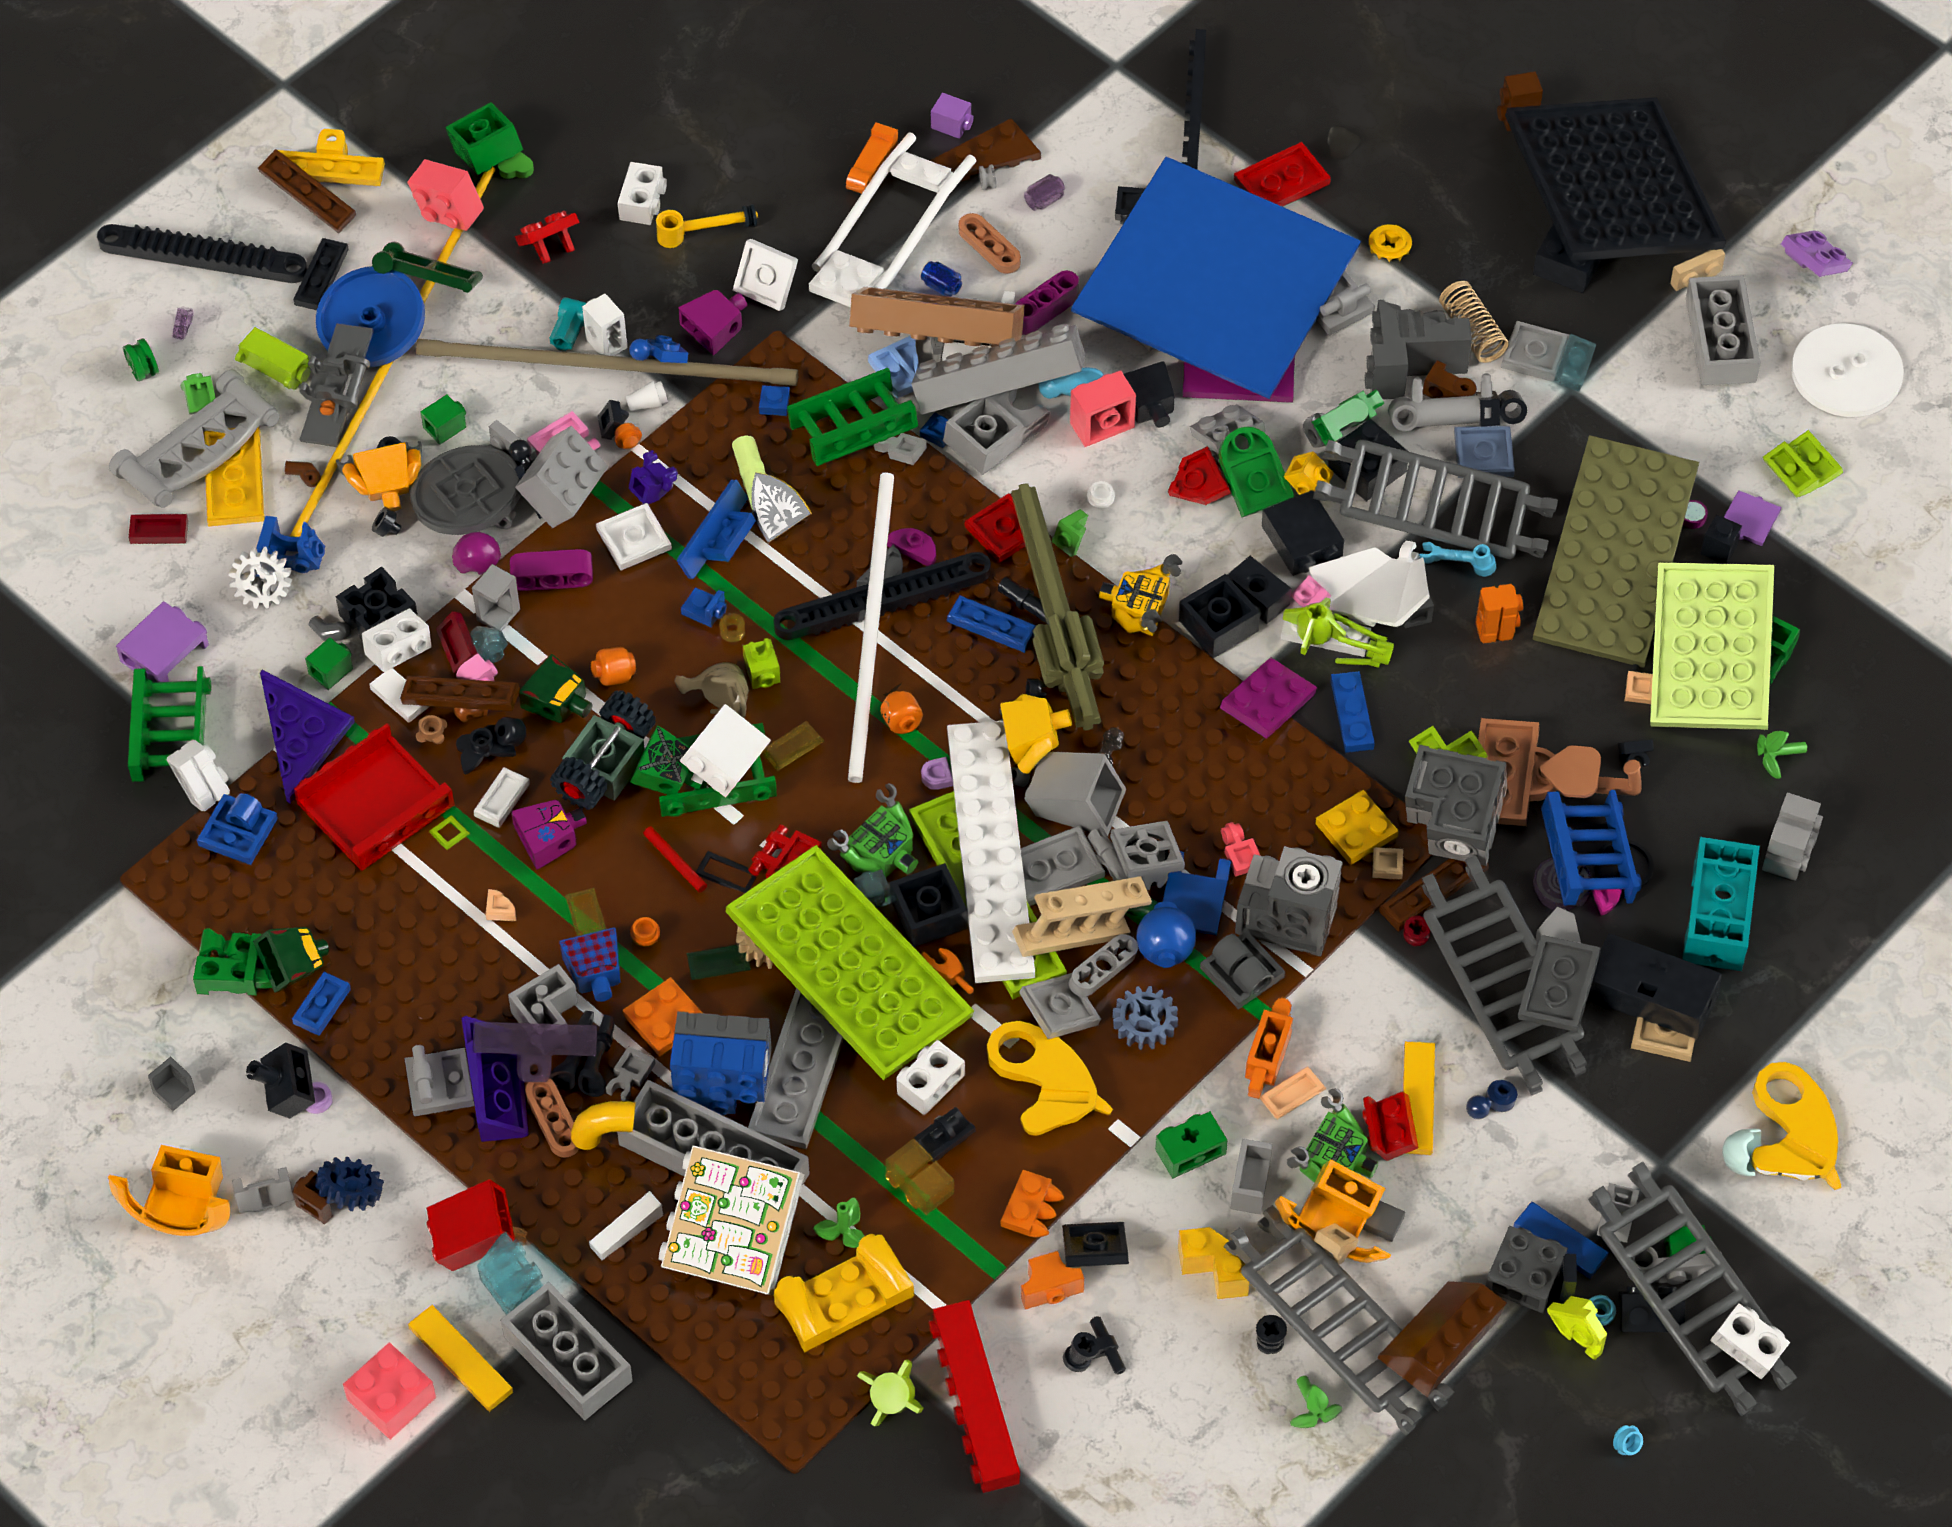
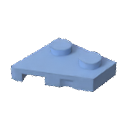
[868,336,919,399]

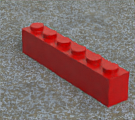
[928,1300,1020,1493]

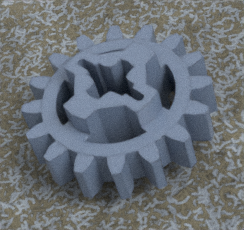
[1113,986,1178,1050]

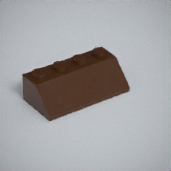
[1377,1281,1507,1397]

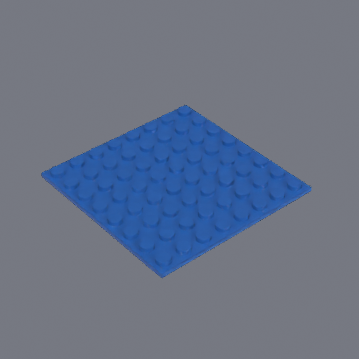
[1071,156,1361,399]

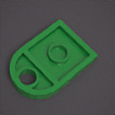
[1218,427,1295,518]

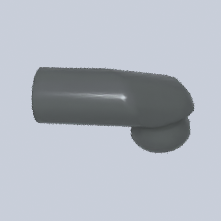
[308,616,351,641]

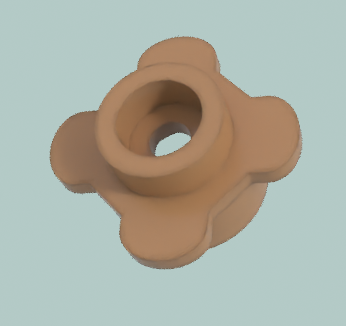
[416,715,447,744]

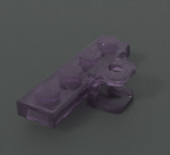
[473,1022,597,1082]

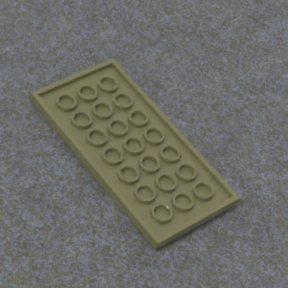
[1533,435,1699,668]

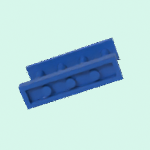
[1541,790,1641,906]

